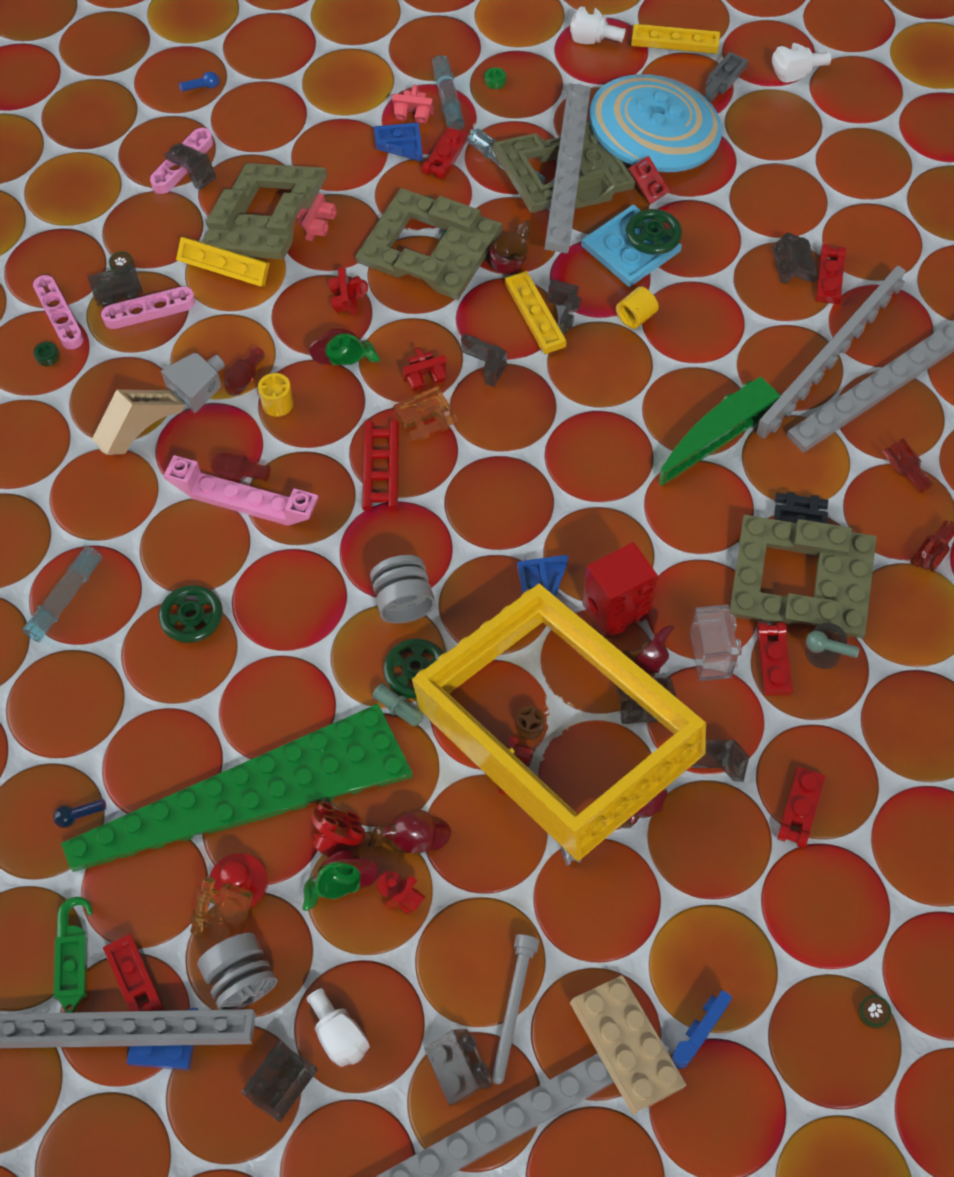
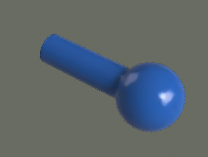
[179,71,219,92]

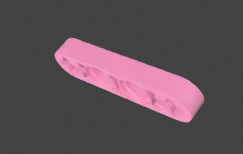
[150,128,213,194]
[33,275,84,350]
[101,287,195,329]

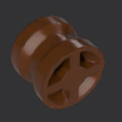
[516,706,545,740]

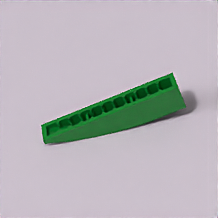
[658,376,781,486]

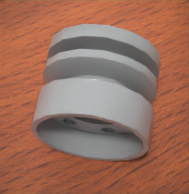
[370,555,435,623]
[197,932,278,1010]

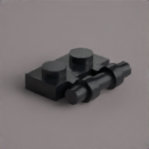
[773,491,829,524]

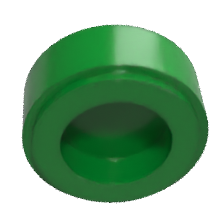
[484,68,506,89]

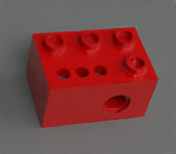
[583,542,658,637]

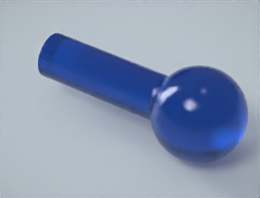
[53,799,106,828]

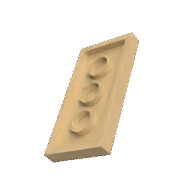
[570,975,686,1115]

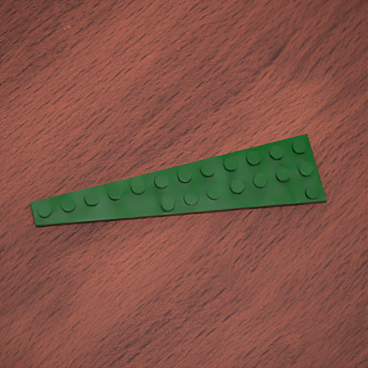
[61,704,413,872]

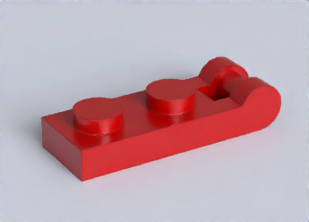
[422,127,468,180]
[815,244,846,305]
[757,622,793,696]
[777,766,826,849]
[102,933,165,1012]

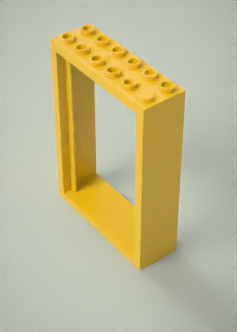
[412,584,706,861]

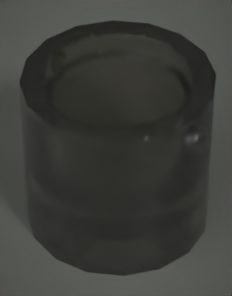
[805,622,847,669]

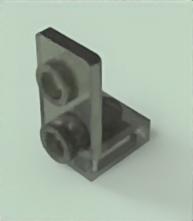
[164,143,217,190]
[548,279,582,336]
[461,334,507,387]
[691,740,750,782]

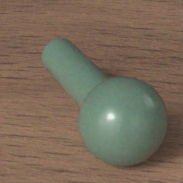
[806,631,860,658]

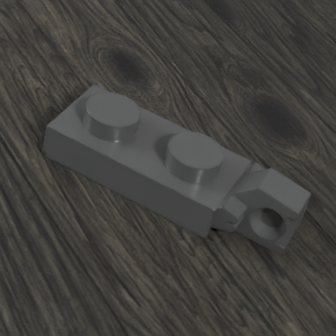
[704,52,749,102]

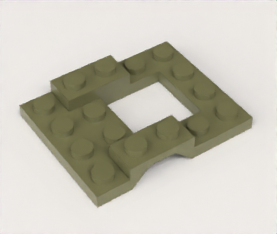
[492,122,635,213]
[202,163,328,260]
[355,188,503,300]
[728,515,877,639]

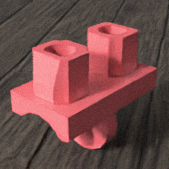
[392,85,435,124]
[296,193,337,241]

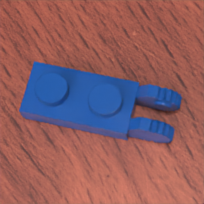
[671,990,732,1070]

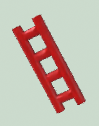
[362,420,399,511]

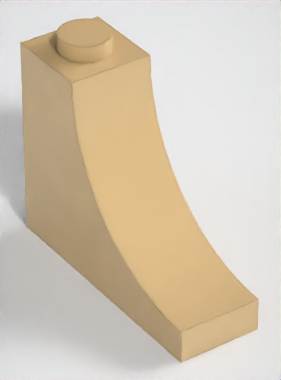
[92,389,185,455]

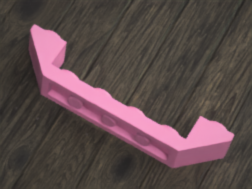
[164,455,319,526]

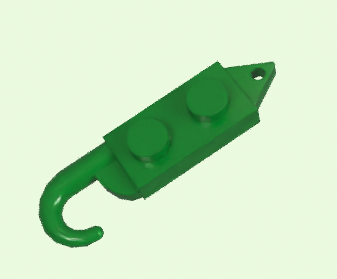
[53,896,93,1013]

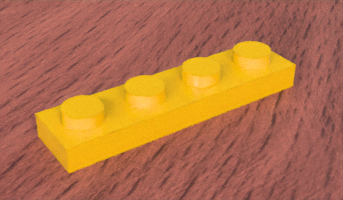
[631,24,720,54]
[176,237,270,286]
[505,271,566,355]

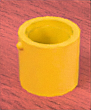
[616,287,659,329]
[258,373,294,417]

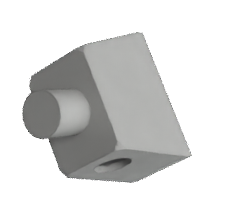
[161,353,225,413]

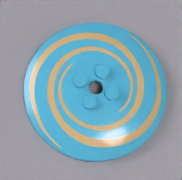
[589,74,722,172]

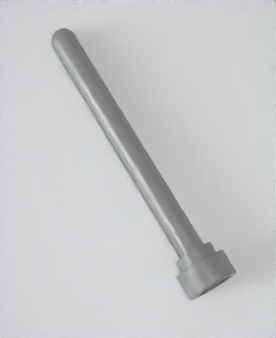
[492,934,539,1084]

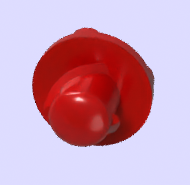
[310,802,366,857]
[208,853,269,914]

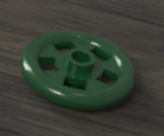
[625,209,682,255]
[159,585,223,643]
[383,638,444,699]

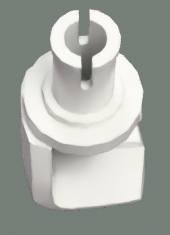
[570,7,626,44]
[772,43,831,83]
[307,988,370,1067]

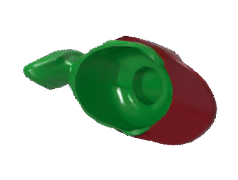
[309,328,380,365]
[302,850,379,911]

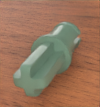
[372,683,424,727]

